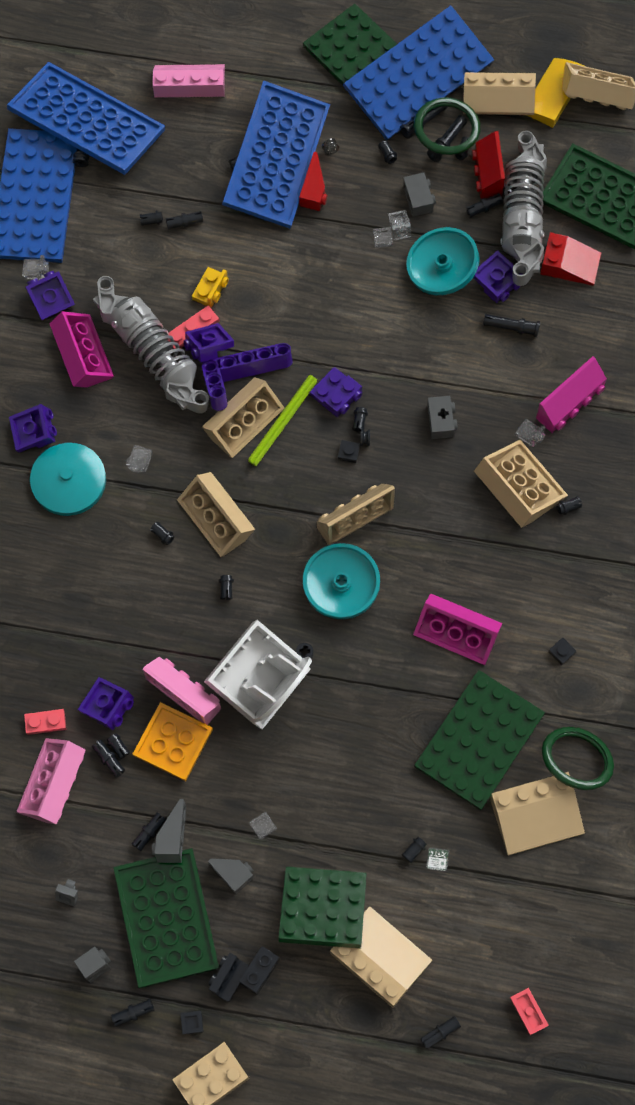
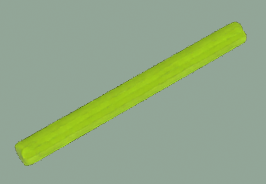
[248,375,317,466]

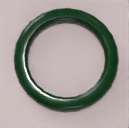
[414,97,481,155]
[542,727,614,790]

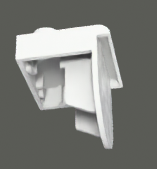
[204,620,312,729]

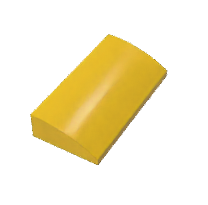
[527,58,586,128]

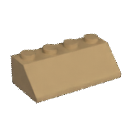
[562,62,635,110]
[463,72,536,115]
[202,377,285,458]
[177,472,255,557]

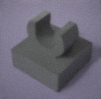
[55,879,78,907]

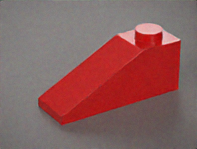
[299,152,327,211]

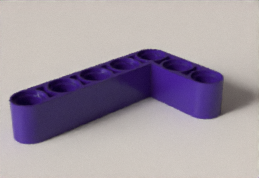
[202,343,293,411]

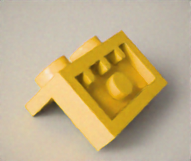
[192,267,229,308]

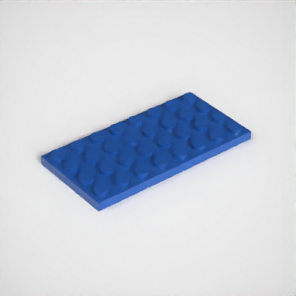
[343,5,494,140]
[7,62,165,175]
[222,81,330,229]
[0,128,78,263]

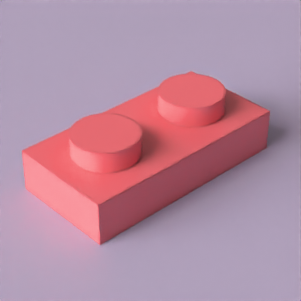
[24,709,66,735]
[510,988,549,1035]

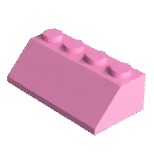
[153,64,225,97]
[142,657,221,725]
[17,738,86,824]

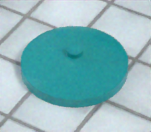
[407,227,479,295]
[30,443,106,516]
[303,543,380,619]

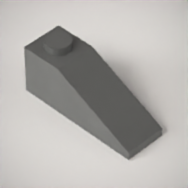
[152,799,186,863]

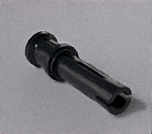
[400,106,448,139]
[427,115,467,162]
[483,314,540,338]

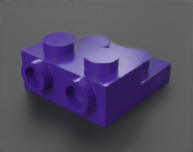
[473,250,523,303]
[25,271,75,320]
[184,323,234,362]
[310,367,362,417]
[9,404,57,453]
[78,677,134,730]

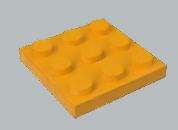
[133,702,213,782]

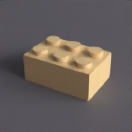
[172,1042,249,1105]

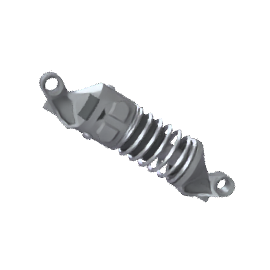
[500,131,547,286]
[93,276,209,413]

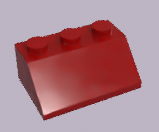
[472,131,505,199]

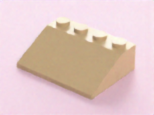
[474,440,568,528]
[317,484,395,545]
[490,772,585,856]
[330,907,432,1008]

